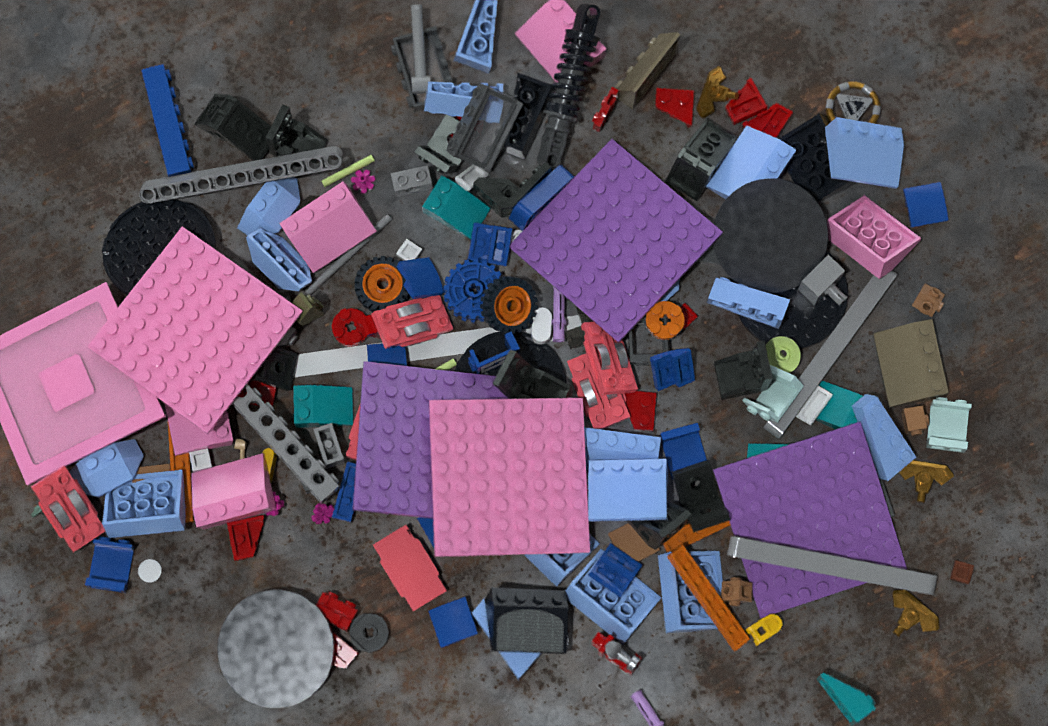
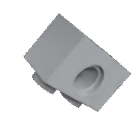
[391,165,432,197]
[313,423,345,469]

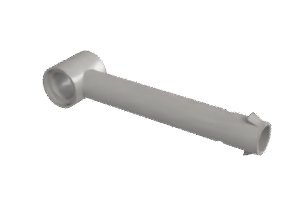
[411,4,431,94]

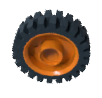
[355,256,410,312]
[480,276,538,334]

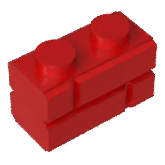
[316,591,358,633]

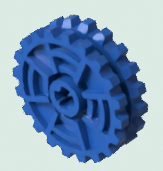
[443,259,501,323]

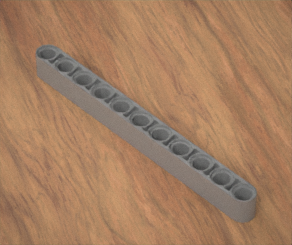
[139,146,343,203]
[764,270,898,439]
[727,536,937,595]

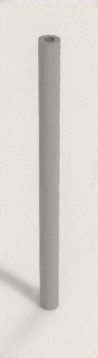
[304,214,392,295]

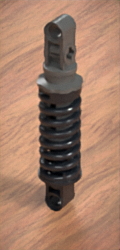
[537,4,601,169]

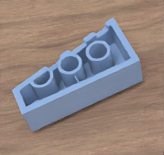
[453,0,497,74]
[424,82,503,123]
[707,277,790,329]
[852,394,916,481]
[472,599,542,681]

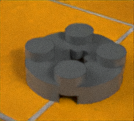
[349,614,389,653]

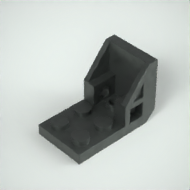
[194,94,271,161]
[266,104,328,174]
[665,118,739,201]
[473,162,551,218]
[714,341,772,400]
[492,350,574,399]
[627,502,692,550]

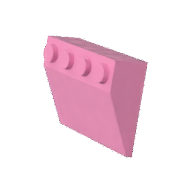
[515,0,606,83]
[279,181,377,273]
[826,195,921,279]
[164,403,233,456]
[191,453,276,529]

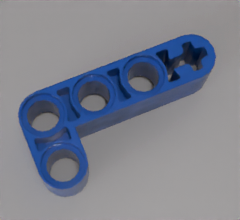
[509,164,574,231]

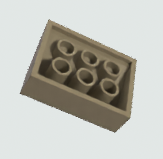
[615,32,680,110]
[873,319,949,408]

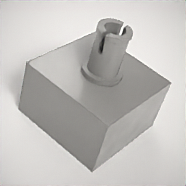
[798,255,848,306]

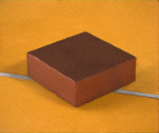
[950,560,974,585]

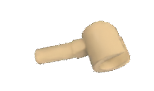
[234,439,247,460]

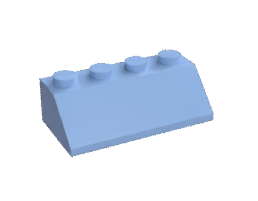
[584,427,661,470]

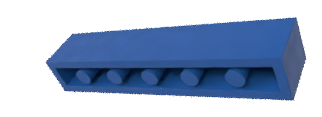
[142,64,194,177]

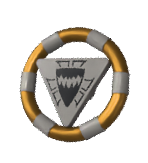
[825,81,881,124]

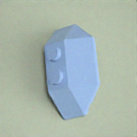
[237,168,301,235]
[246,228,312,291]
[69,439,144,497]

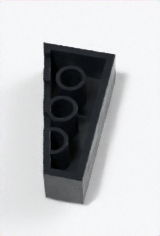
[505,73,554,159]

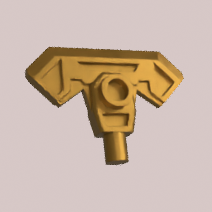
[696,66,738,118]
[898,460,954,503]
[892,590,939,637]

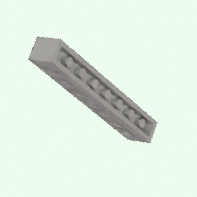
[232,384,339,504]

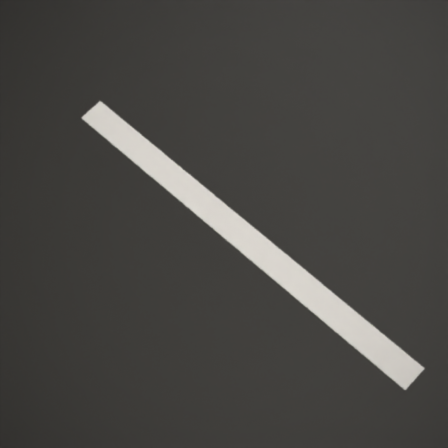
[275,314,589,378]

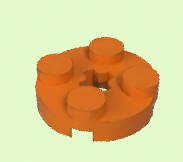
[646,301,684,340]

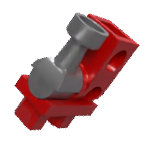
[591,632,642,676]

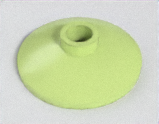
[765,336,801,373]

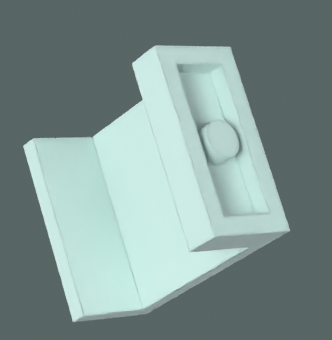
[742,365,804,423]
[926,397,972,453]

